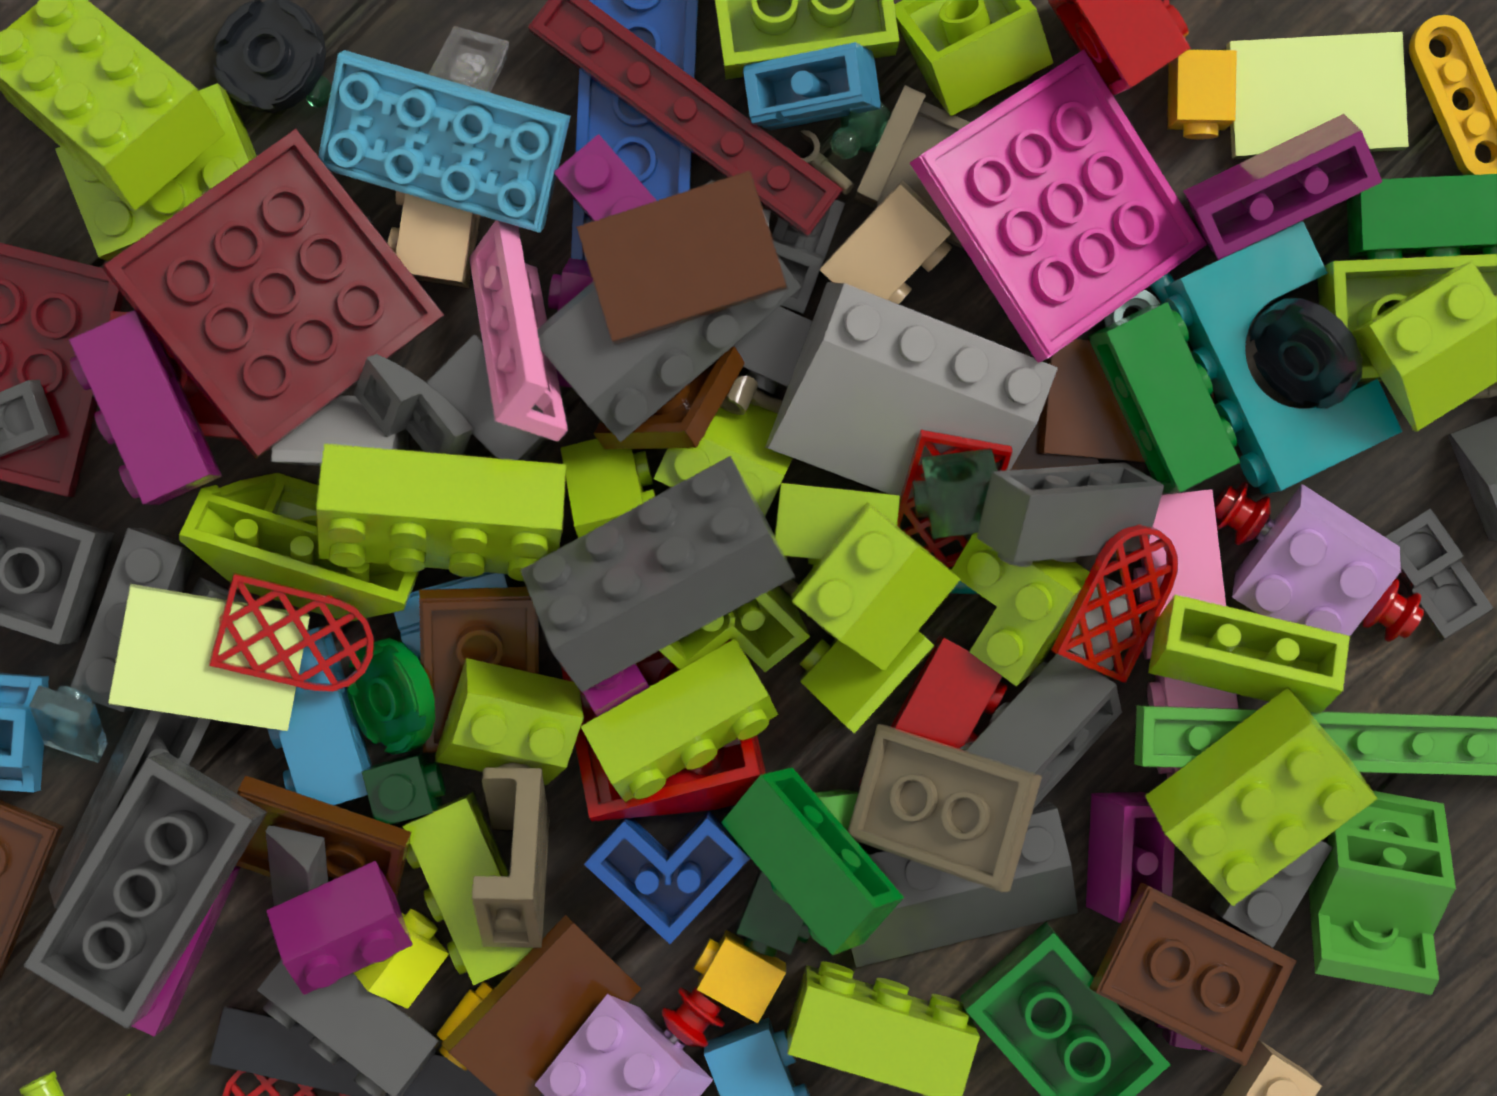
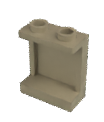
[855,86,971,249]
[472,763,550,948]

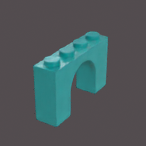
[1164,221,1403,495]

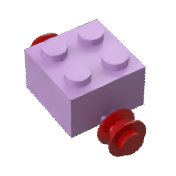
[1214,481,1424,642]
[535,986,725,1096]

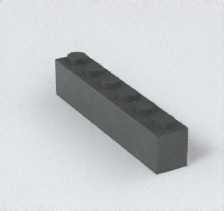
[48,577,248,909]

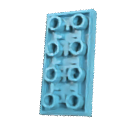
[318,50,570,233]

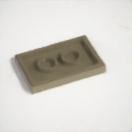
[848,724,1042,892]

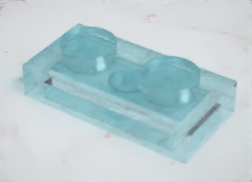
[29,685,108,763]

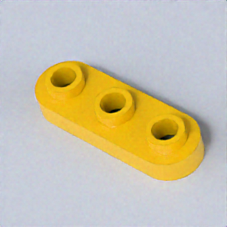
[1409,15,1497,175]

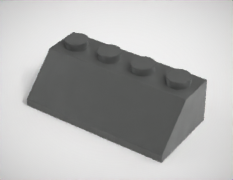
[537,180,801,442]
[851,801,1078,968]

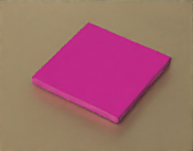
[910,50,1207,363]

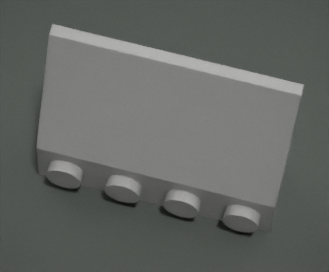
[766,282,1058,523]

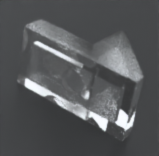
[428,26,509,93]

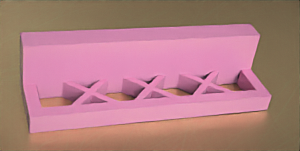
[469,220,567,441]

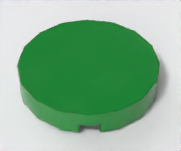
[347,638,435,755]

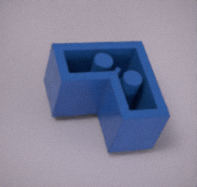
[584,811,750,944]

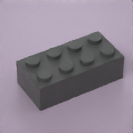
[520,456,795,692]
[0,496,114,645]
[24,752,267,1029]

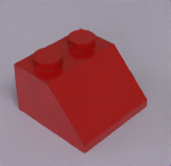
[1048,0,1191,96]

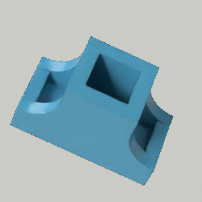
[0,673,49,793]

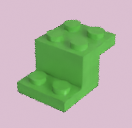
[1309,791,1456,995]

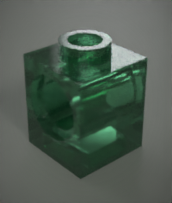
[913,448,997,539]

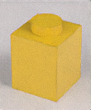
[1167,50,1237,139]
[693,930,786,1024]

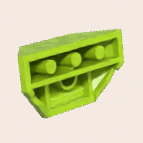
[179,473,420,621]

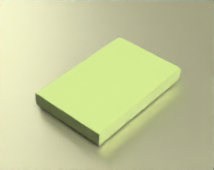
[1226,32,1409,159]
[108,584,310,731]

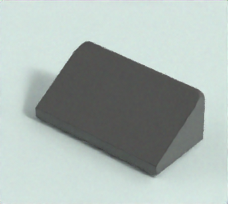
[266,825,328,907]

